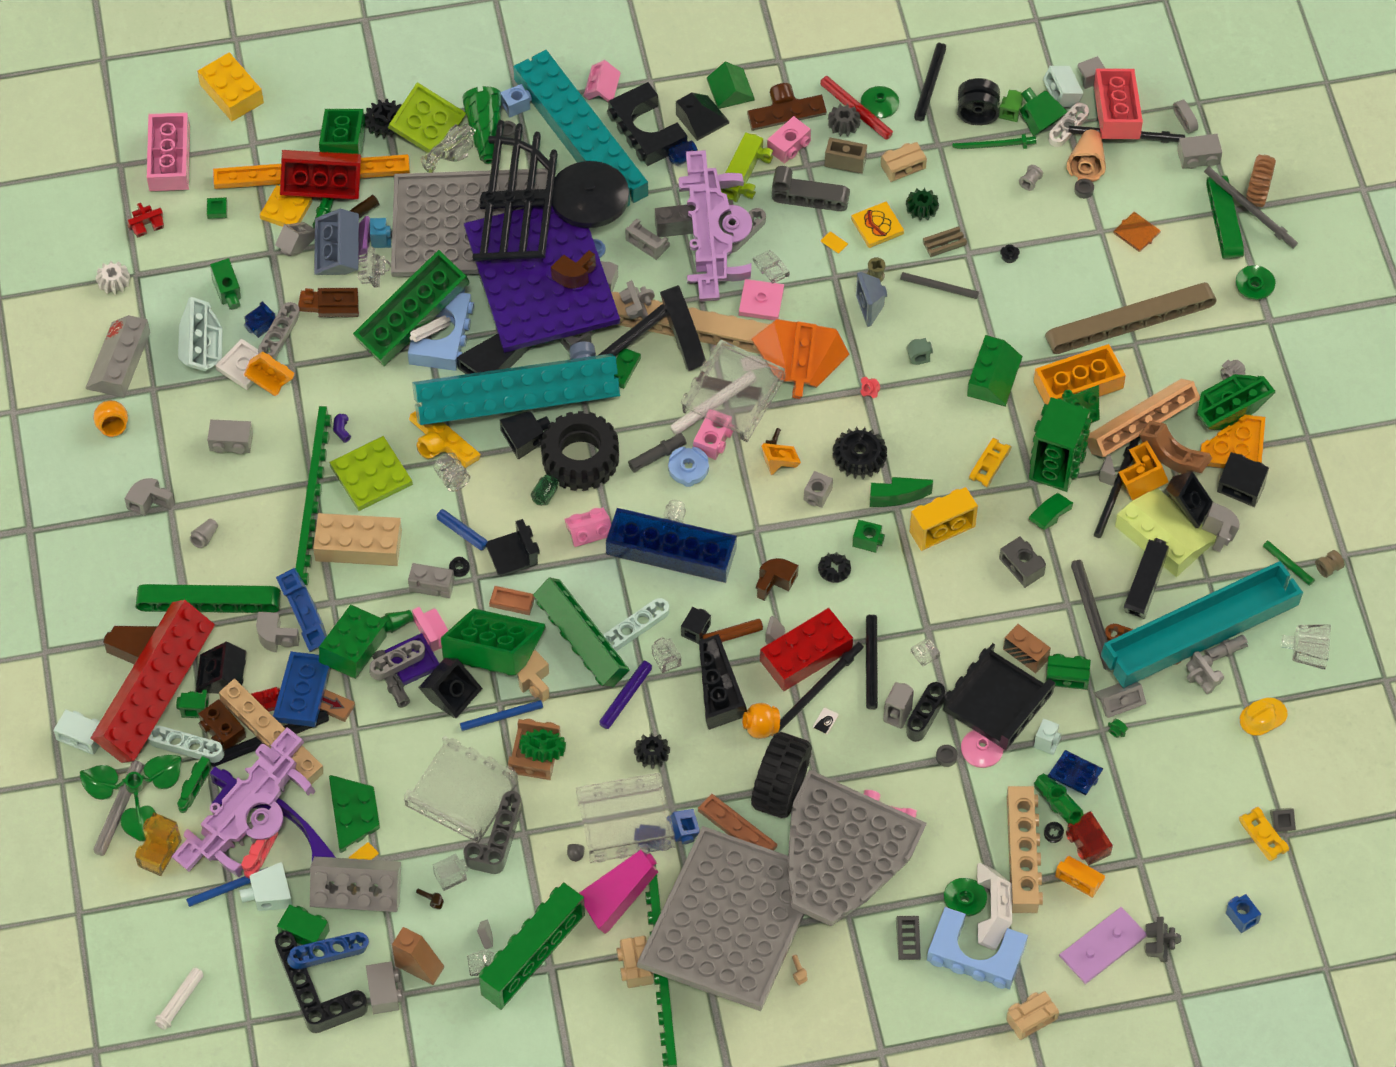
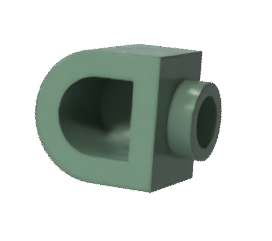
[906,338,933,365]

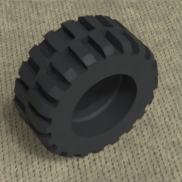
[541,411,619,491]
[751,732,812,819]

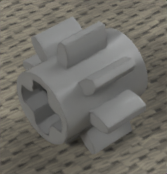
[1221,360,1246,380]

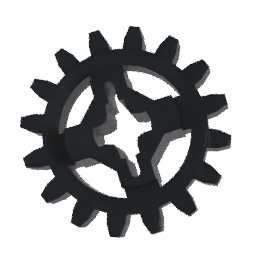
[364,99,402,138]

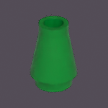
[381,610,414,633]

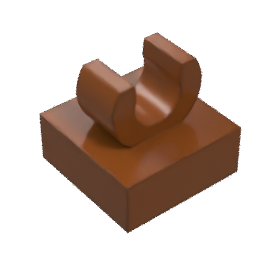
[298,288,318,313]

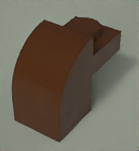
[551,250,596,288]
[756,558,799,601]

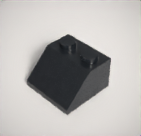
[195,641,246,694]
[418,658,483,718]

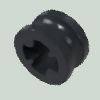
[1044,822,1064,843]

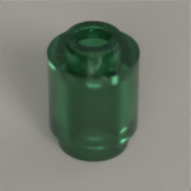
[531,475,558,506]

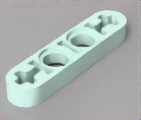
[604,598,669,651]
[148,725,224,763]

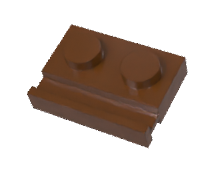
[317,288,359,317]

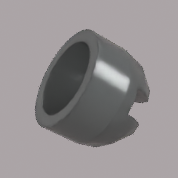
[567,844,585,862]

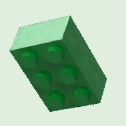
[319,109,365,154]
[319,604,387,679]

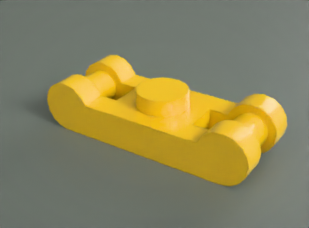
[969,438,1012,487]
[1239,807,1289,861]

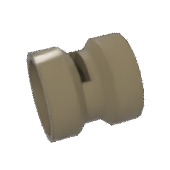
[1315,550,1345,578]

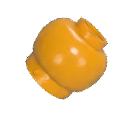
[93,400,128,437]
[742,703,780,739]

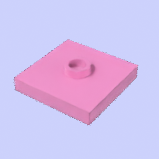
[739,279,784,320]

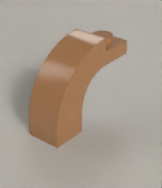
[1139,421,1212,474]

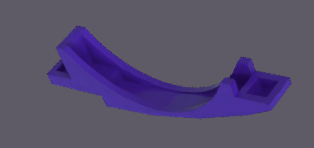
[210,767,336,861]

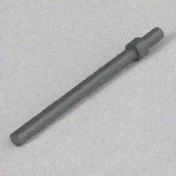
[1204,166,1298,249]

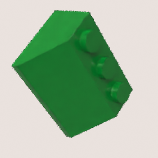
[967,335,1023,407]

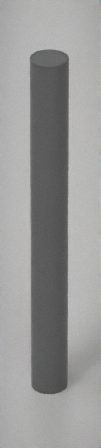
[900,272,979,299]

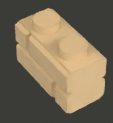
[881,142,927,182]
[616,936,654,988]
[1006,991,1059,1040]

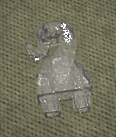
[421,123,474,173]

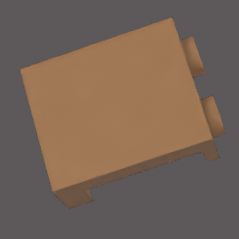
[508,719,561,780]

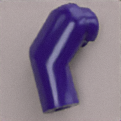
[333,414,351,443]

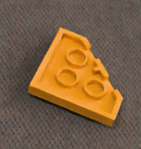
[1200,415,1266,468]

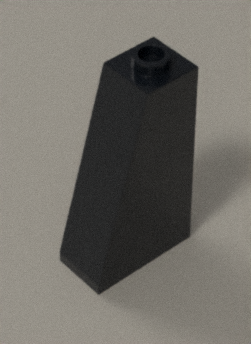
[457,334,532,374]
[1124,538,1169,619]

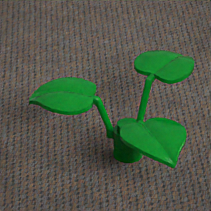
[80,755,181,842]

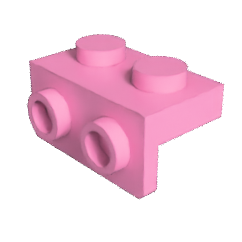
[564,507,613,547]

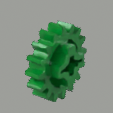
[519,729,566,763]

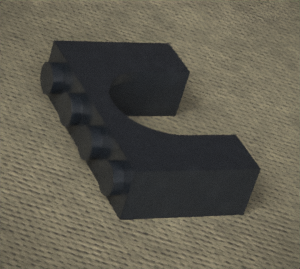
[607,82,688,166]

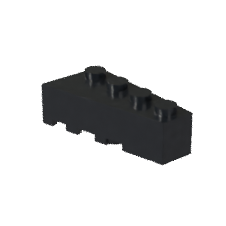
[699,634,747,730]

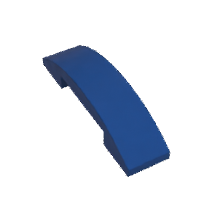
[276,568,327,652]

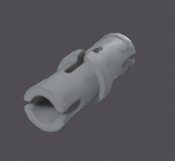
[1205,634,1248,661]

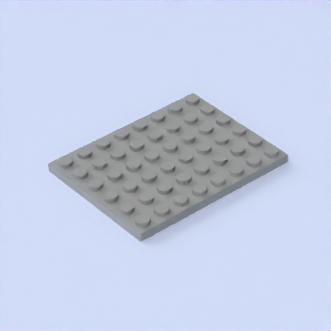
[391,168,548,277]
[637,826,805,1011]

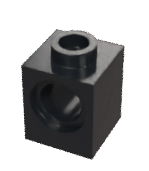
[681,606,711,644]

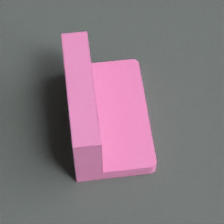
[583,60,621,102]
[412,607,449,652]

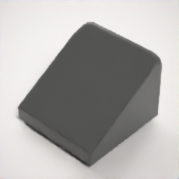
[1270,808,1296,832]

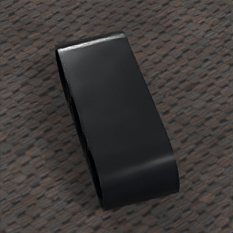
[906,682,945,742]

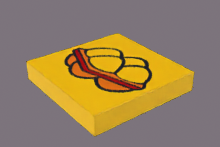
[851,201,904,248]

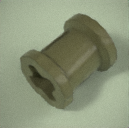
[867,257,886,282]

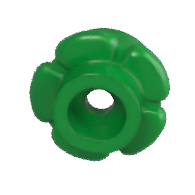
[1108,718,1128,738]

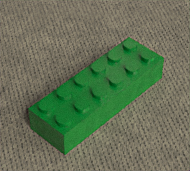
[353,250,470,366]
[479,882,585,1010]

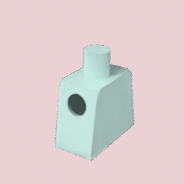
[239,862,293,911]

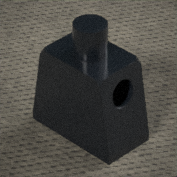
[500,411,550,459]

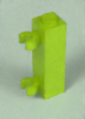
[721,132,773,202]

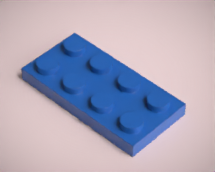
[273,651,331,727]

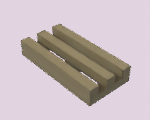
[923,226,967,257]

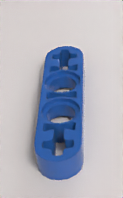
[287,932,369,969]

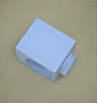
[501,84,532,118]

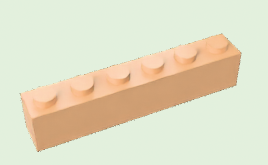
[1087,379,1200,457]

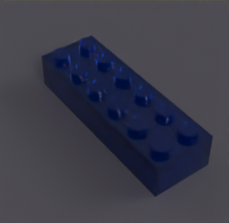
[606,508,737,583]

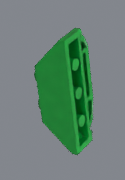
[1197,374,1275,430]

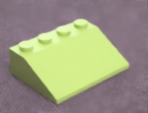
[1115,488,1217,577]

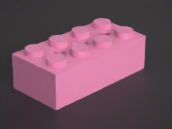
[147,113,190,191]

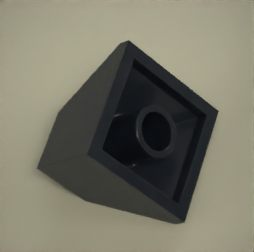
[676,92,729,141]
[1166,471,1213,528]

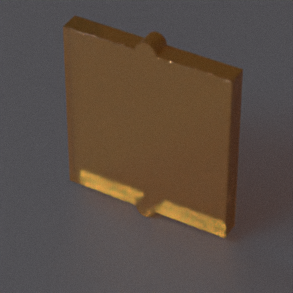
[1113,212,1161,252]

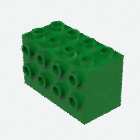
[1029,397,1092,492]

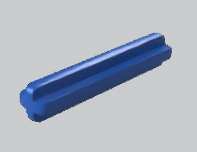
[436,509,488,550]

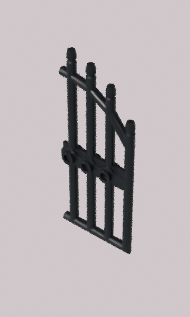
[472,120,558,261]

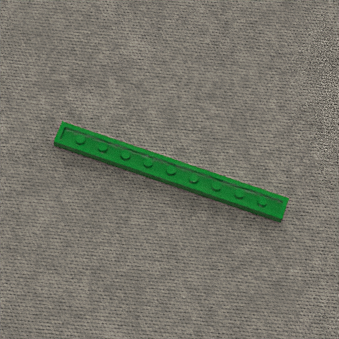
[295,406,332,585]
[645,865,677,1067]

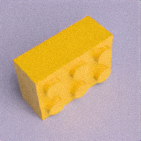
[197,52,264,122]
[909,487,978,551]

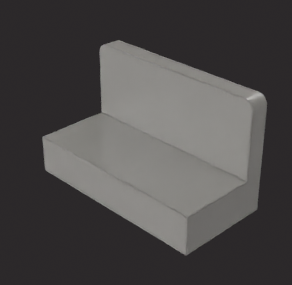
[1095,682,1146,718]

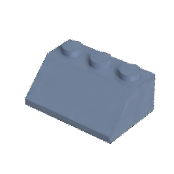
[314,208,359,275]

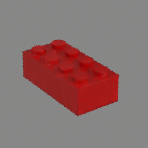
[280,150,361,200]
[760,608,853,691]

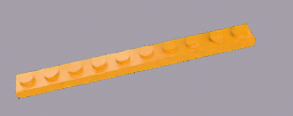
[213,154,410,189]

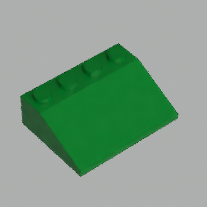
[441,608,546,676]

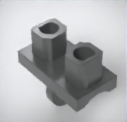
[1145,917,1181,962]

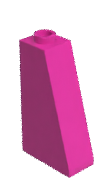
[579,850,658,934]

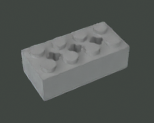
[310,856,401,912]

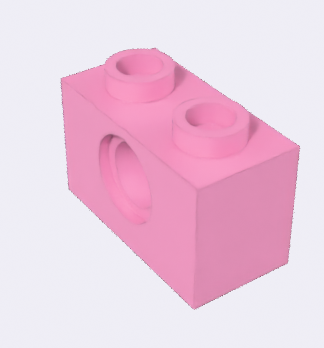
[767,116,811,164]

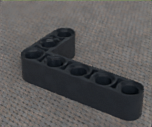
[275,931,368,1033]

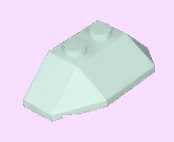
[178,297,222,371]

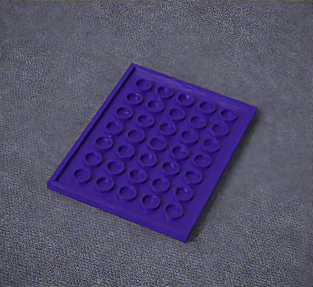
[464,205,620,353]

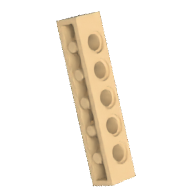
[219,678,323,784]
[1007,786,1043,913]

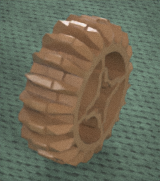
[1246,154,1276,207]

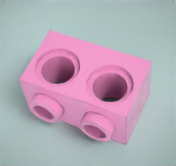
[693,409,734,460]

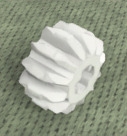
[96,261,130,295]

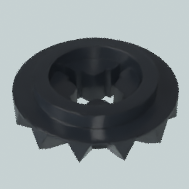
[818,552,851,583]

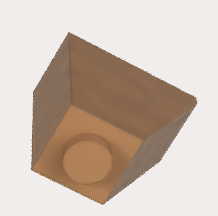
[392,927,444,985]

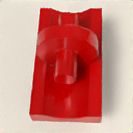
[127,202,164,238]

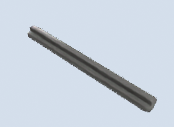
[1071,559,1109,670]

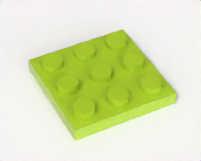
[388,82,466,158]
[329,436,413,511]

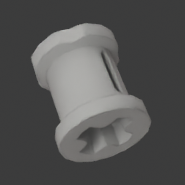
[1019,165,1043,191]

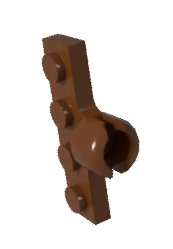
[747,83,827,131]

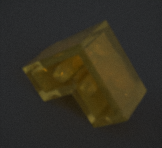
[135,812,182,876]

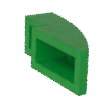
[870,477,933,507]

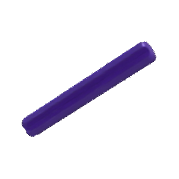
[599,660,652,729]

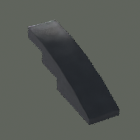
[660,285,707,371]

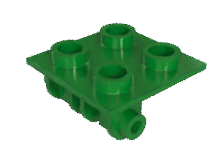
[1062,385,1100,423]

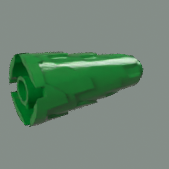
[462,86,502,164]

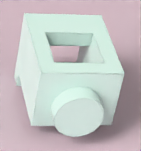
[1034,718,1061,755]

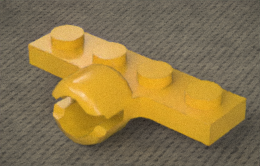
[409,411,481,468]

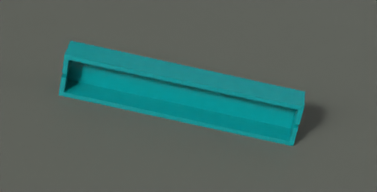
[513,50,648,207]
[412,354,620,425]
[1101,561,1303,688]

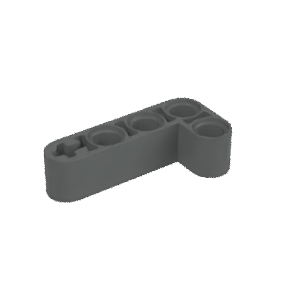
[772,166,850,211]
[463,791,522,874]

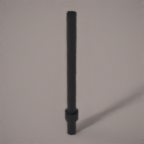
[1068,125,1185,143]
[1094,436,1141,538]
[779,642,864,732]

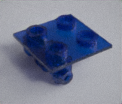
[1048,750,1103,795]

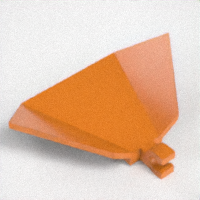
[751,319,850,399]

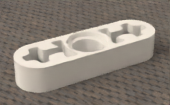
[1048,103,1089,147]

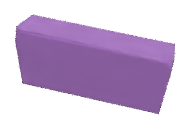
[358,216,370,260]

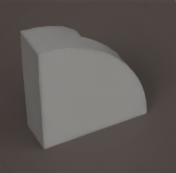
[477,919,493,949]

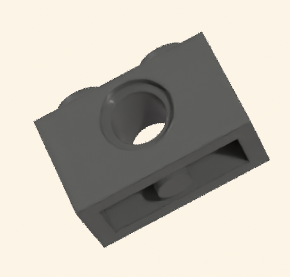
[999,536,1046,588]

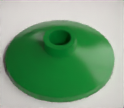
[861,86,899,118]
[1235,265,1276,300]
[944,878,987,916]

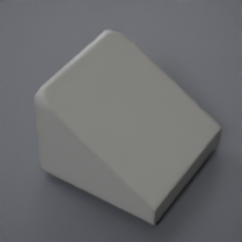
[1099,455,1115,486]
[765,616,785,644]

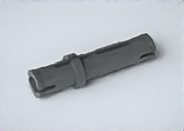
[628,432,687,472]
[372,650,410,708]

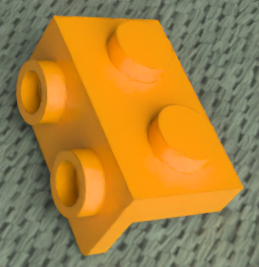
[244,351,295,396]

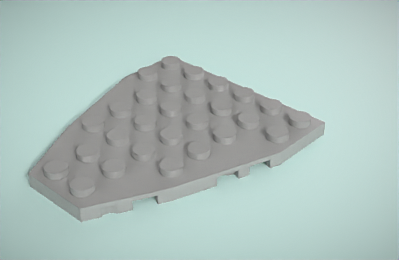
[787,769,927,926]

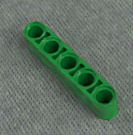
[1206,175,1244,259]

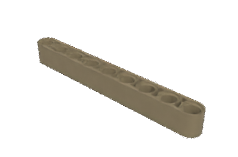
[1045,282,1217,354]

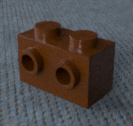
[198,699,246,749]

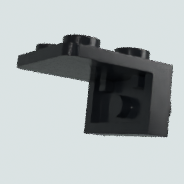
[486,519,540,576]

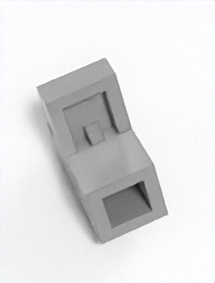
[124,478,175,516]
[1202,502,1240,552]
[256,612,300,652]

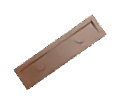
[698,794,777,851]

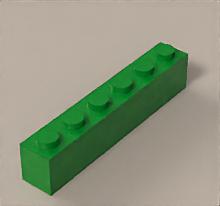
[533,577,630,687]

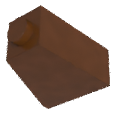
[103,626,157,665]

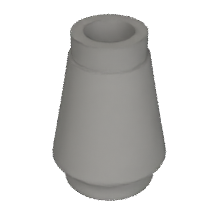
[190,519,218,548]

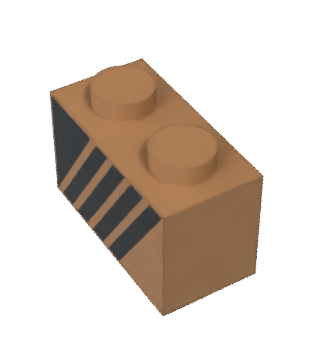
[1003,624,1051,674]

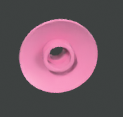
[961,730,1003,768]

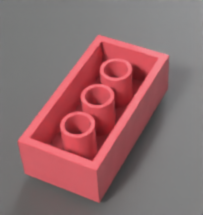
[1093,69,1143,139]

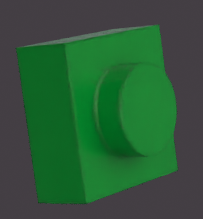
[207,197,227,219]

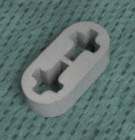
[1173,99,1198,133]

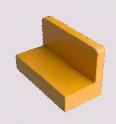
[1055,856,1105,898]

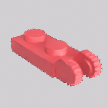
[241,832,278,878]

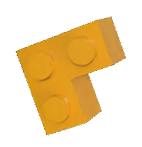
[1118,441,1169,501]

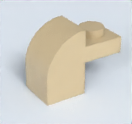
[518,650,550,702]

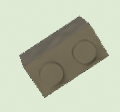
[825,137,867,174]

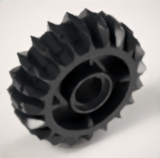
[832,426,887,479]

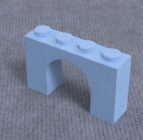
[408,292,474,371]
[927,907,1028,989]

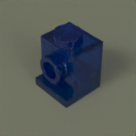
[244,301,276,338]

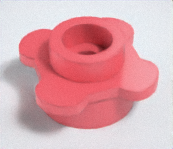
[861,377,880,398]

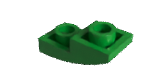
[1029,493,1073,530]

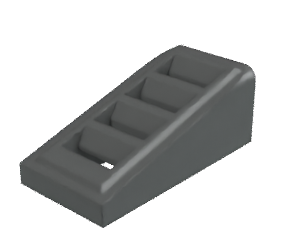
[896,916,921,960]

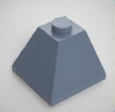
[856,272,887,327]

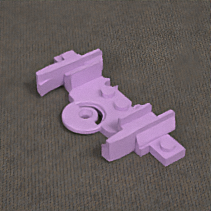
[679,150,752,302]
[171,727,315,877]

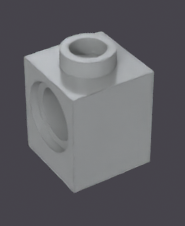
[804,471,833,508]

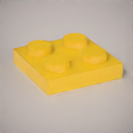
[260,185,313,227]

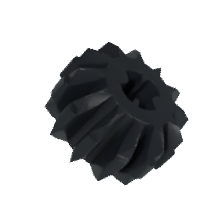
[634,732,670,769]

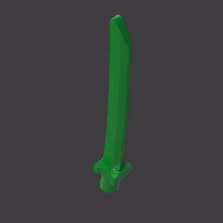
[952,134,1037,149]

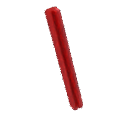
[820,76,893,140]

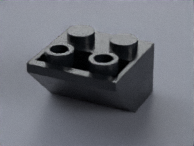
[1217,452,1269,507]

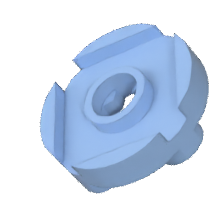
[668,446,709,487]

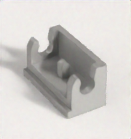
[625,219,670,260]

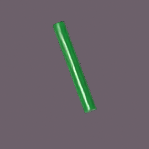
[1263,541,1315,586]

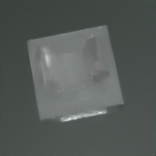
[911,638,940,667]

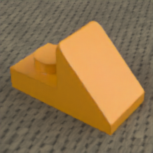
[761,443,801,475]

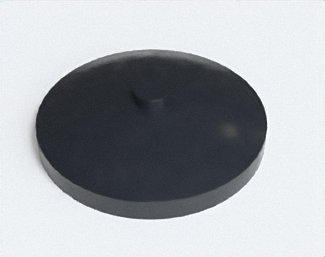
[552,161,629,228]

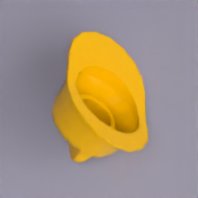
[1240,697,1287,736]

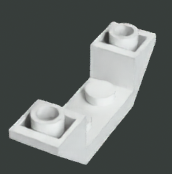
[977,863,1012,950]

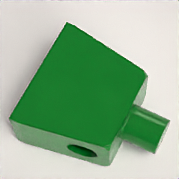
[1020,87,1067,136]
[210,258,241,310]

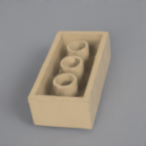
[313,513,402,566]

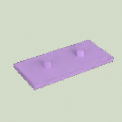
[1059,907,1147,984]

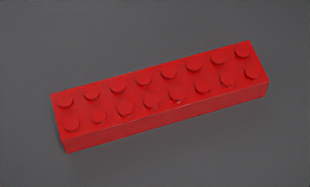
[91,600,215,763]

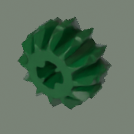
[906,187,939,221]

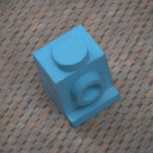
[370,218,391,248]

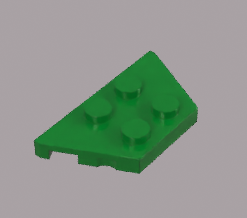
[329,775,380,853]

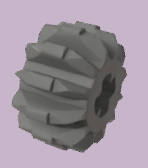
[828,104,860,137]

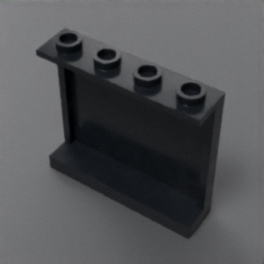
[943,643,1055,750]

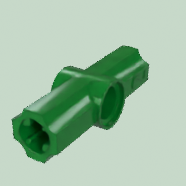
[1034,773,1084,825]

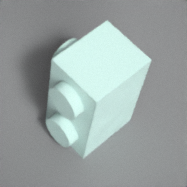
[1043,66,1083,107]
[53,709,100,755]

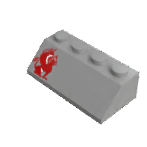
[86,315,150,398]

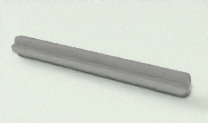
[94,760,143,856]

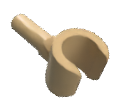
[792,955,808,985]

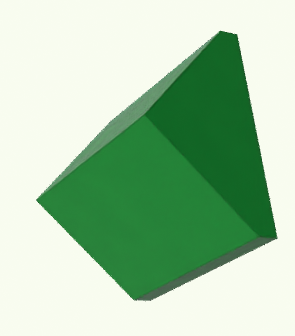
[707,61,755,109]

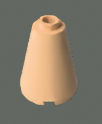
[1067,129,1106,182]

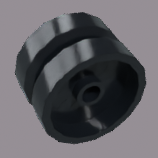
[957,78,1000,126]

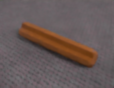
[702,619,763,642]

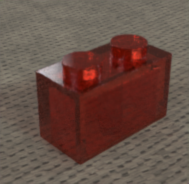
[1066,811,1113,866]

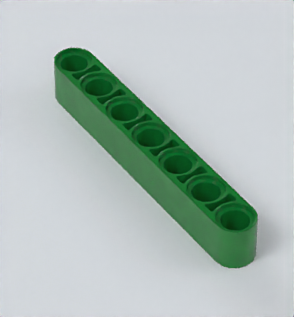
[135,584,281,613]

